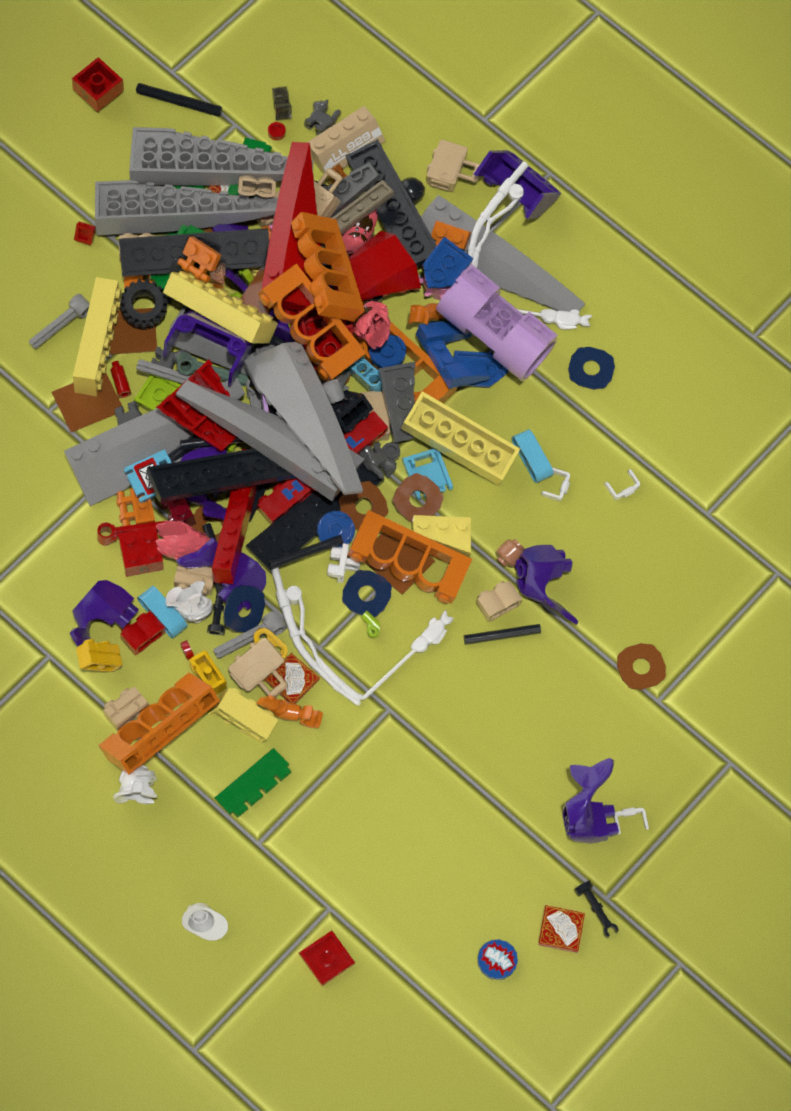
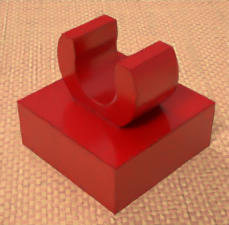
[74,221,96,245]

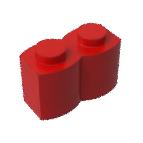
[120,611,166,656]

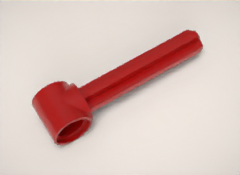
[97,520,170,546]

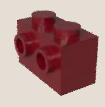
[161,498,196,526]

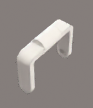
[541,468,570,501]
[604,469,640,500]
[613,807,649,835]

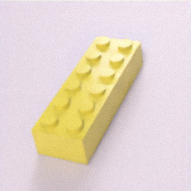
[163,271,278,343]
[73,277,121,396]
[401,391,520,485]

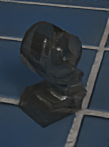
[272,86,292,120]

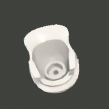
[165,581,212,623]
[113,765,157,804]

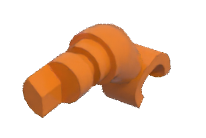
[408,303,447,325]
[257,695,323,728]

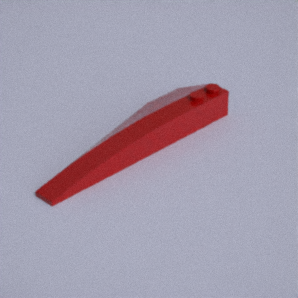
[261,142,323,311]

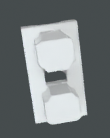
[327,544,360,583]

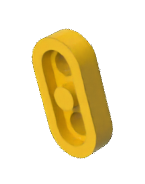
[253,627,288,658]

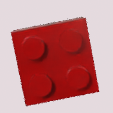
[72,57,124,112]
[118,526,164,577]

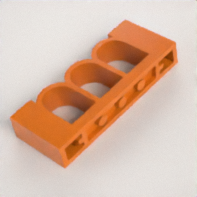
[291,212,365,321]
[258,264,366,382]
[353,321,457,406]
[347,510,472,604]
[98,672,220,775]

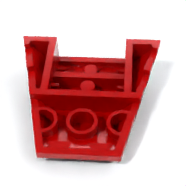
[349,230,421,301]
[284,290,354,372]
[156,359,237,451]

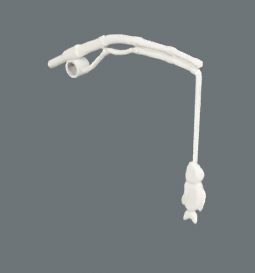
[467,161,592,330]
[271,568,453,706]

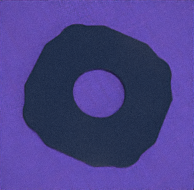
[568,347,615,390]
[342,570,392,617]
[223,585,265,633]

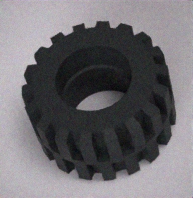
[120,279,167,330]

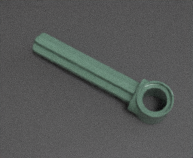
[176,352,248,386]

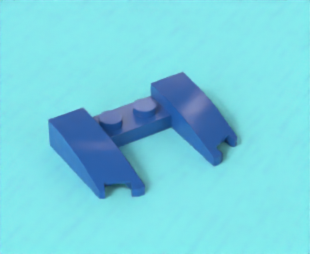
[416,322,491,389]

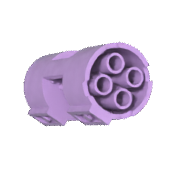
[436,264,558,382]

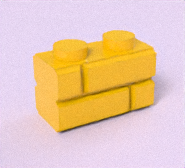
[76,639,122,672]
[189,650,227,695]

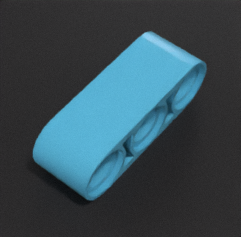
[346,357,382,392]
[512,429,554,483]
[137,586,188,639]

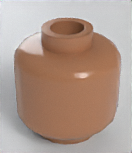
[497,539,525,567]

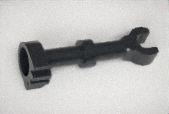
[207,582,226,636]
[574,880,619,938]

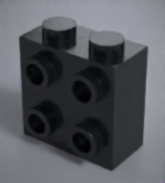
[330,390,373,433]

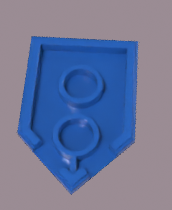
[423,237,474,289]
[454,350,509,388]

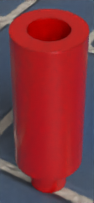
[110,361,131,398]

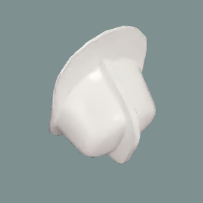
[182,903,228,941]

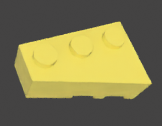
[412,515,471,558]
[208,688,278,743]

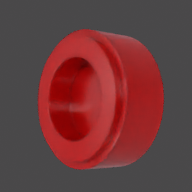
[268,122,286,141]
[181,640,194,660]

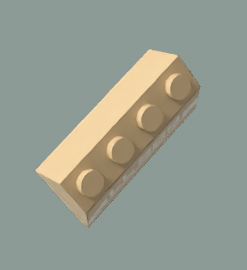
[308,106,385,179]

